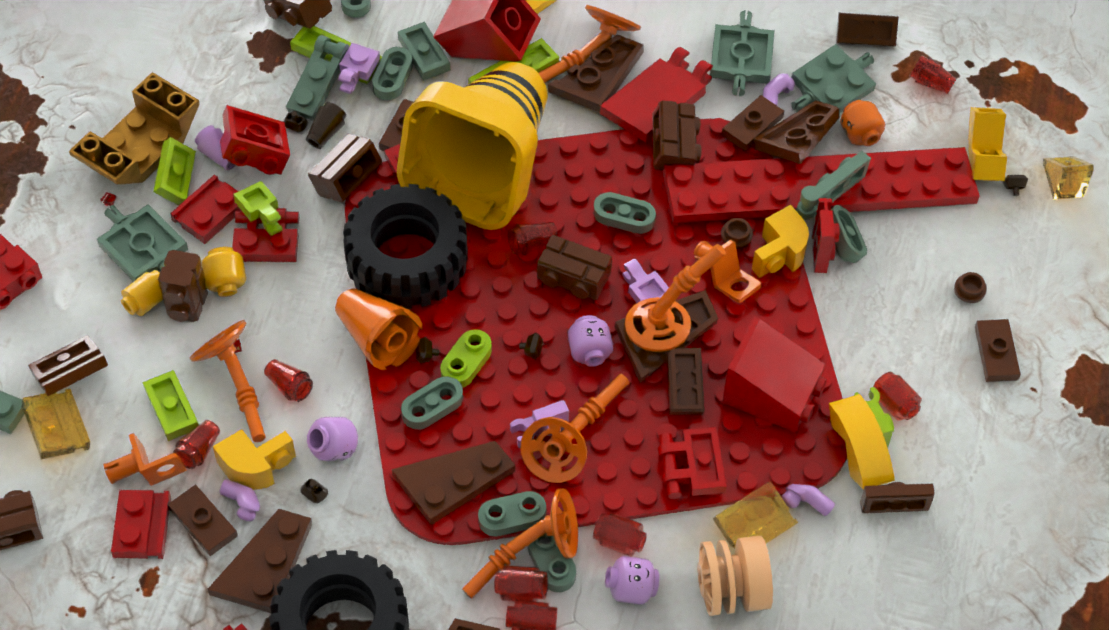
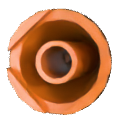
[335,288,422,370]

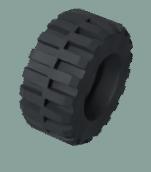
[343,184,468,309]
[269,550,409,630]

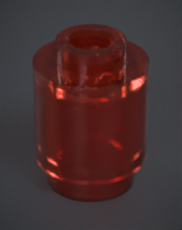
[873,372,922,420]
[593,513,647,557]
[494,566,548,603]
[505,599,558,630]

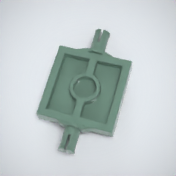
[710,10,775,96]
[791,44,876,114]
[97,204,188,282]

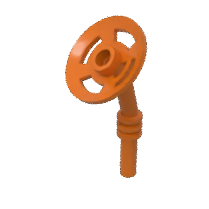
[538,5,641,83]
[625,244,726,352]
[190,320,266,442]
[520,374,629,483]
[462,489,578,599]

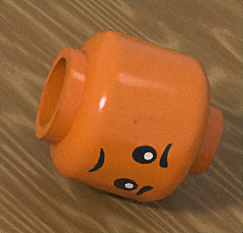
[840,100,886,146]

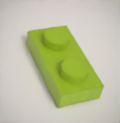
[153,137,196,206]
[142,370,200,441]

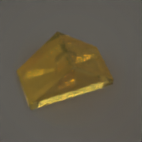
[1043,156,1094,199]

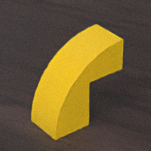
[968,107,1007,181]
[829,394,895,490]

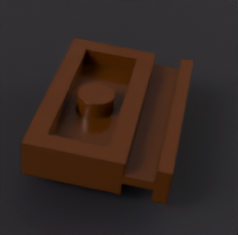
[28,335,108,396]

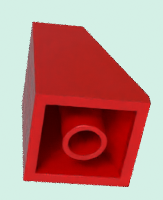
[433,0,541,62]
[722,317,827,433]

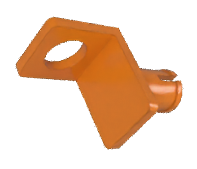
[694,240,761,303]
[103,433,187,486]

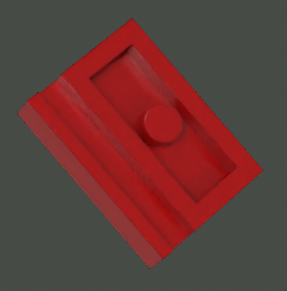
[170,174,242,244]
[811,198,840,273]
[111,490,171,559]

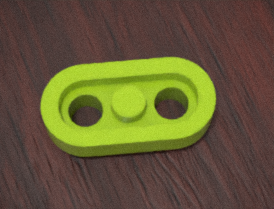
[440,330,492,388]

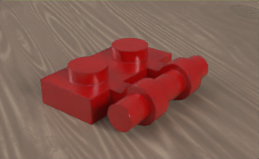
[232,208,300,262]
[657,427,727,499]

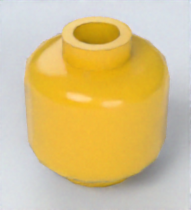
[201,247,247,297]

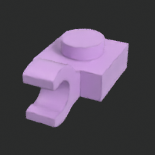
[338,43,380,94]
[622,259,669,309]
[510,400,569,448]

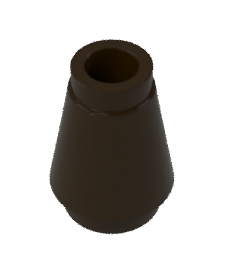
[306,102,346,149]

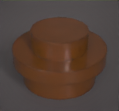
[721,218,753,249]
[954,272,987,303]

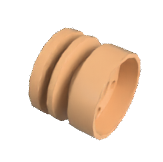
[697,535,773,616]

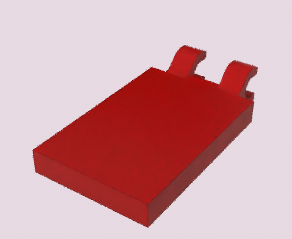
[600,47,713,143]

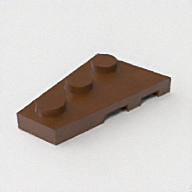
[754,100,840,164]
[614,290,719,383]
[392,441,515,525]
[207,509,312,614]

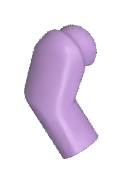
[763,73,795,105]
[220,479,260,521]
[782,484,835,516]

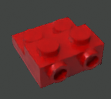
[220,105,290,175]
[0,234,43,309]

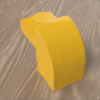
[752,205,809,278]
[213,429,296,490]

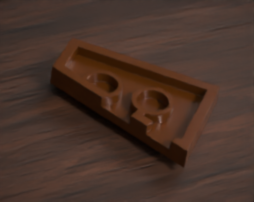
[548,34,644,113]

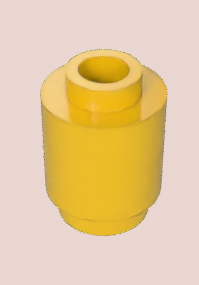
[121,270,163,316]

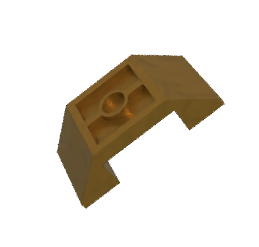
[69,72,200,185]

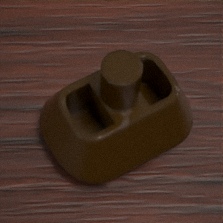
[283,111,308,132]
[1003,175,1028,196]
[519,333,543,360]
[416,337,439,364]
[301,479,328,503]

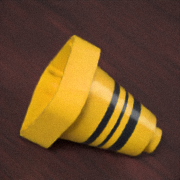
[397,62,548,230]

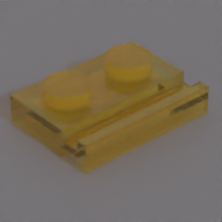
[22,389,90,459]
[713,481,798,549]

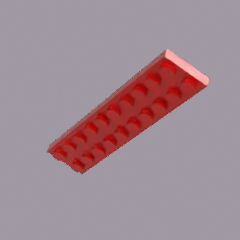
[663,147,980,223]

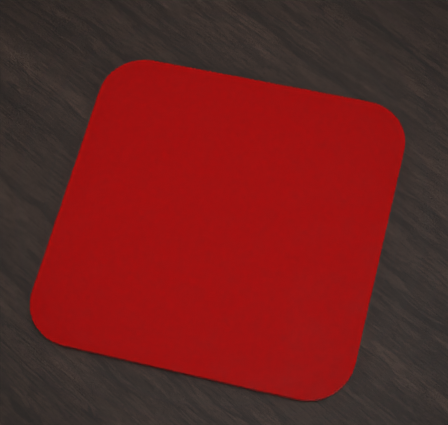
[345,118,847,545]

